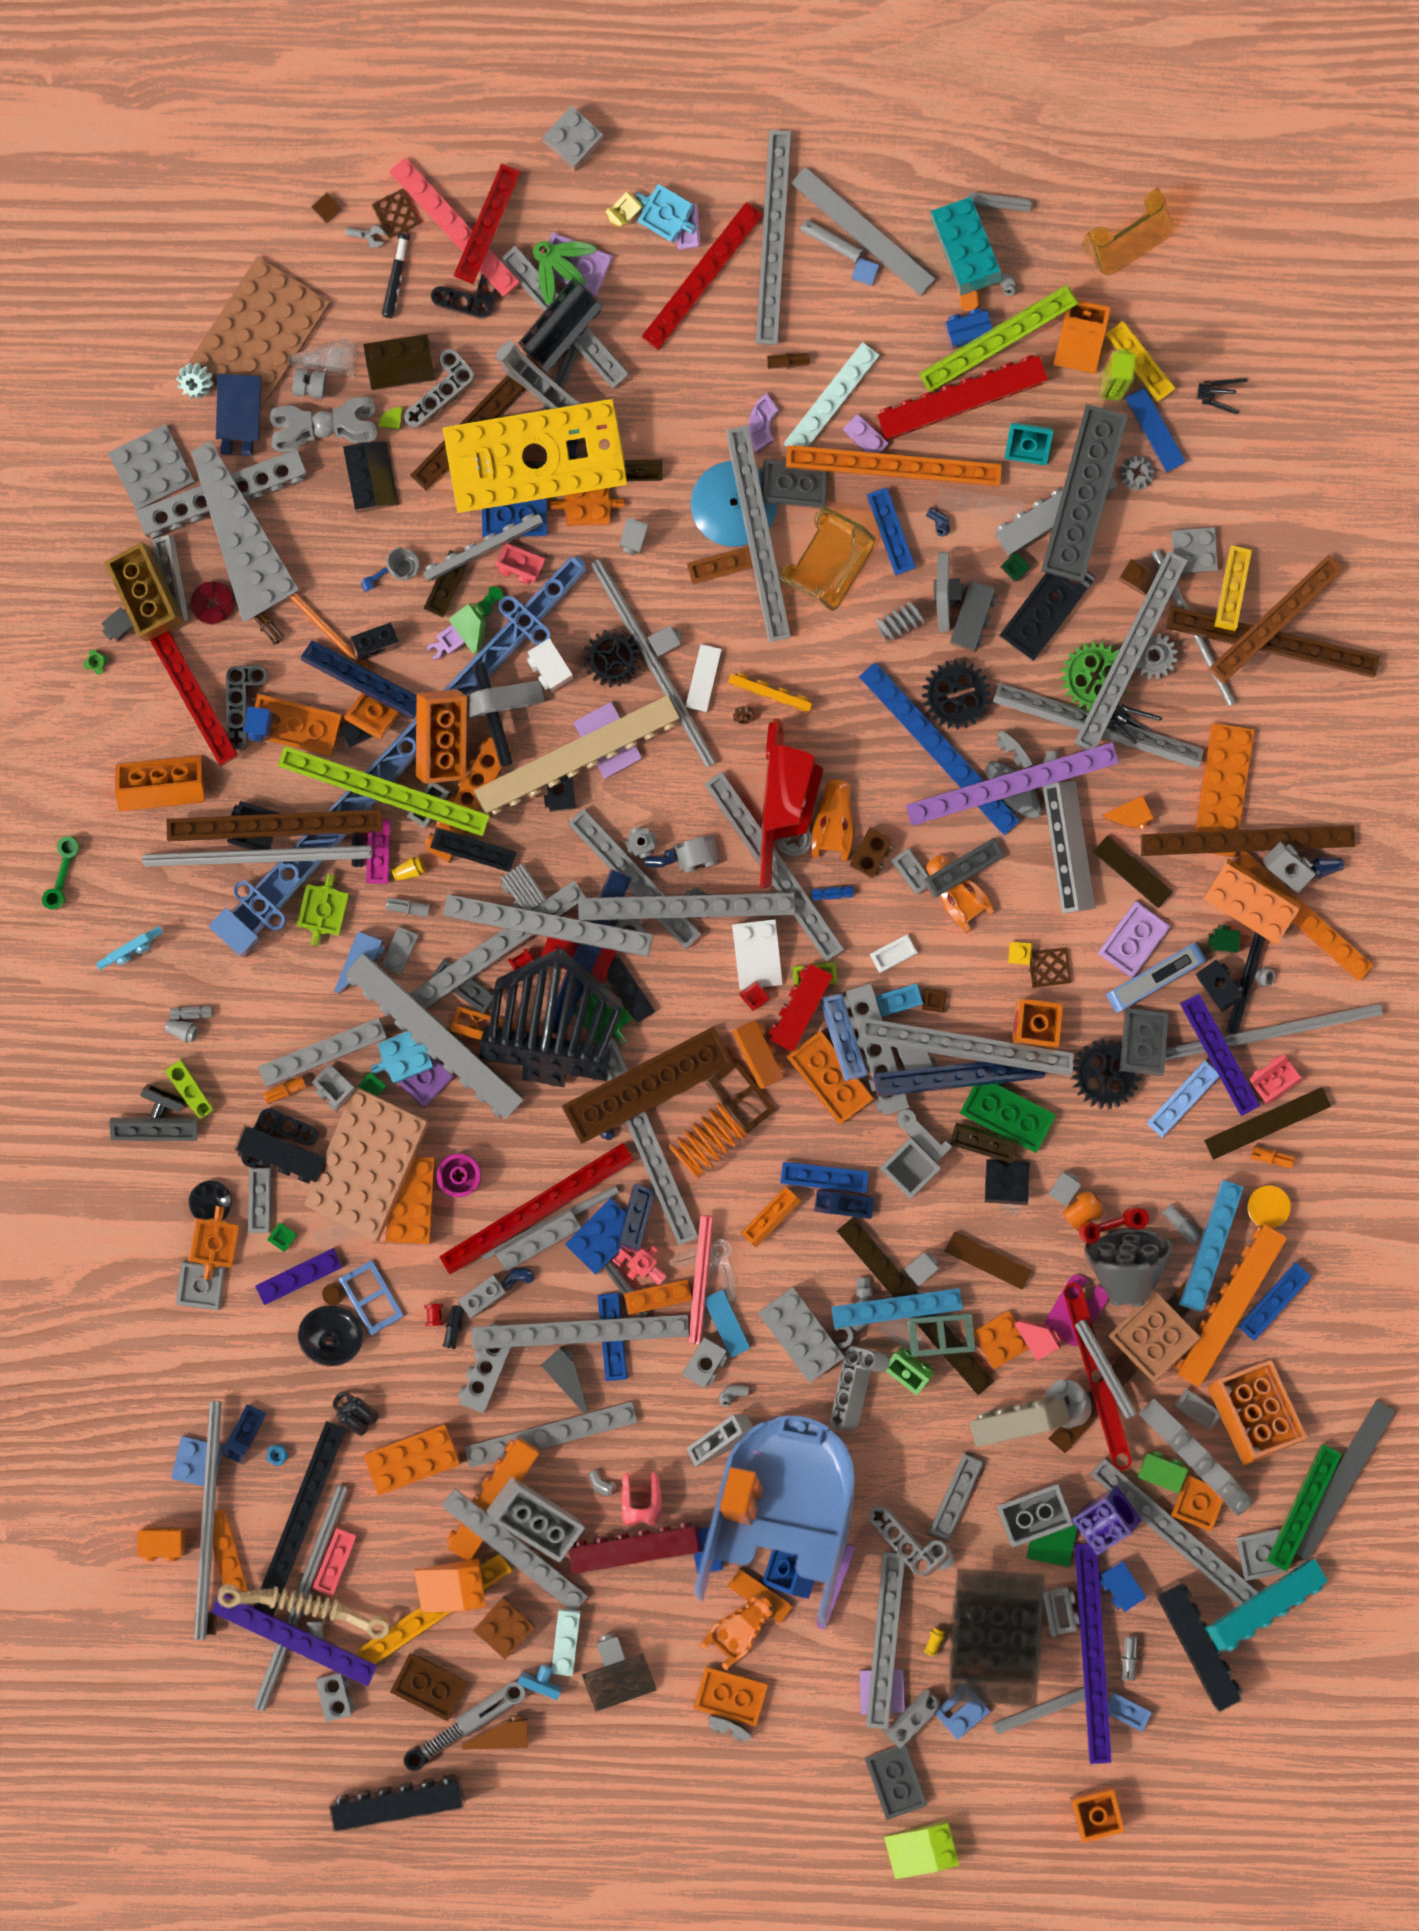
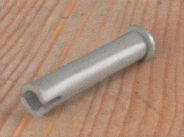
[800,219,863,264]

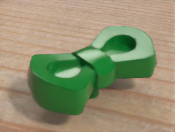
[476,586,504,616]

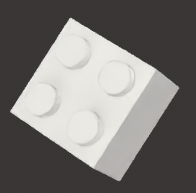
[527,638,573,692]

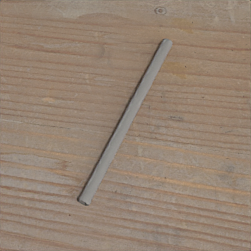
[482,1185,619,1261]

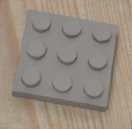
[108,424,195,510]

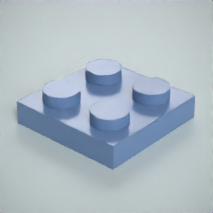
[171,1436,224,1487]

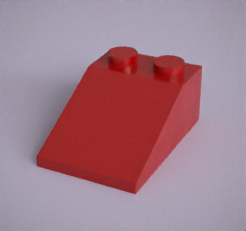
[541,937,615,984]

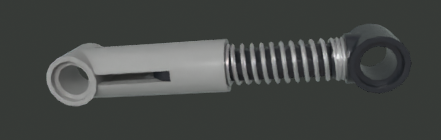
[404,1680,525,1771]

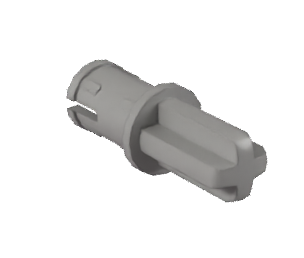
[386,897,430,918]
[1162,1204,1200,1243]
[1121,1636,1138,1681]

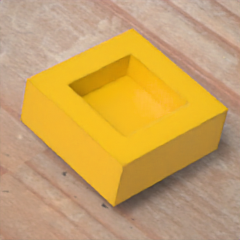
[1008,942,1033,965]

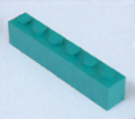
[1206,1559,1328,1651]

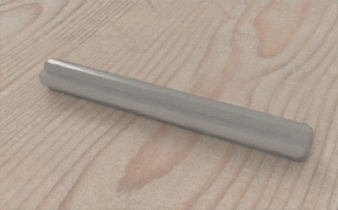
[1076,1320,1136,1419]
[993,1687,1085,1734]

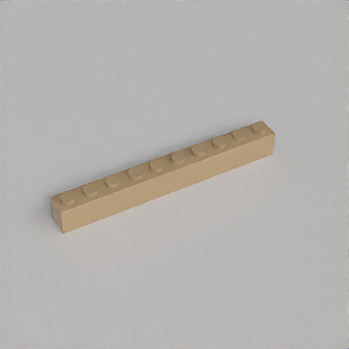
[474,695,679,817]

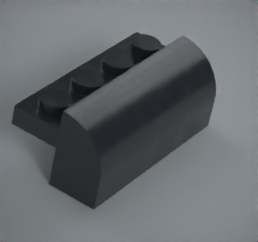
[518,277,603,372]

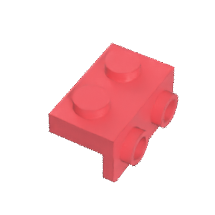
[495,543,545,585]
[1250,1054,1302,1105]

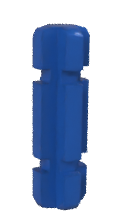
[811,886,854,901]

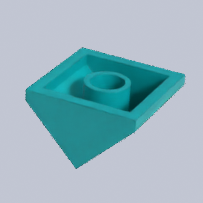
[1004,422,1054,466]

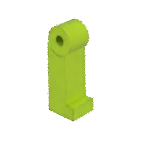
[164,1059,214,1120]

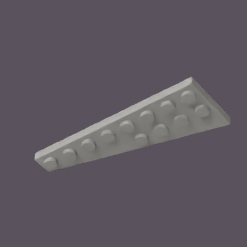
[191,441,299,623]

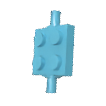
[635,184,697,243]
[96,925,164,971]
[370,1031,434,1084]

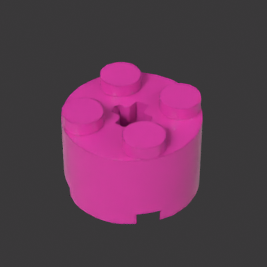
[437,1154,481,1197]

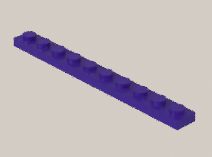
[1074,1544,1112,1764]

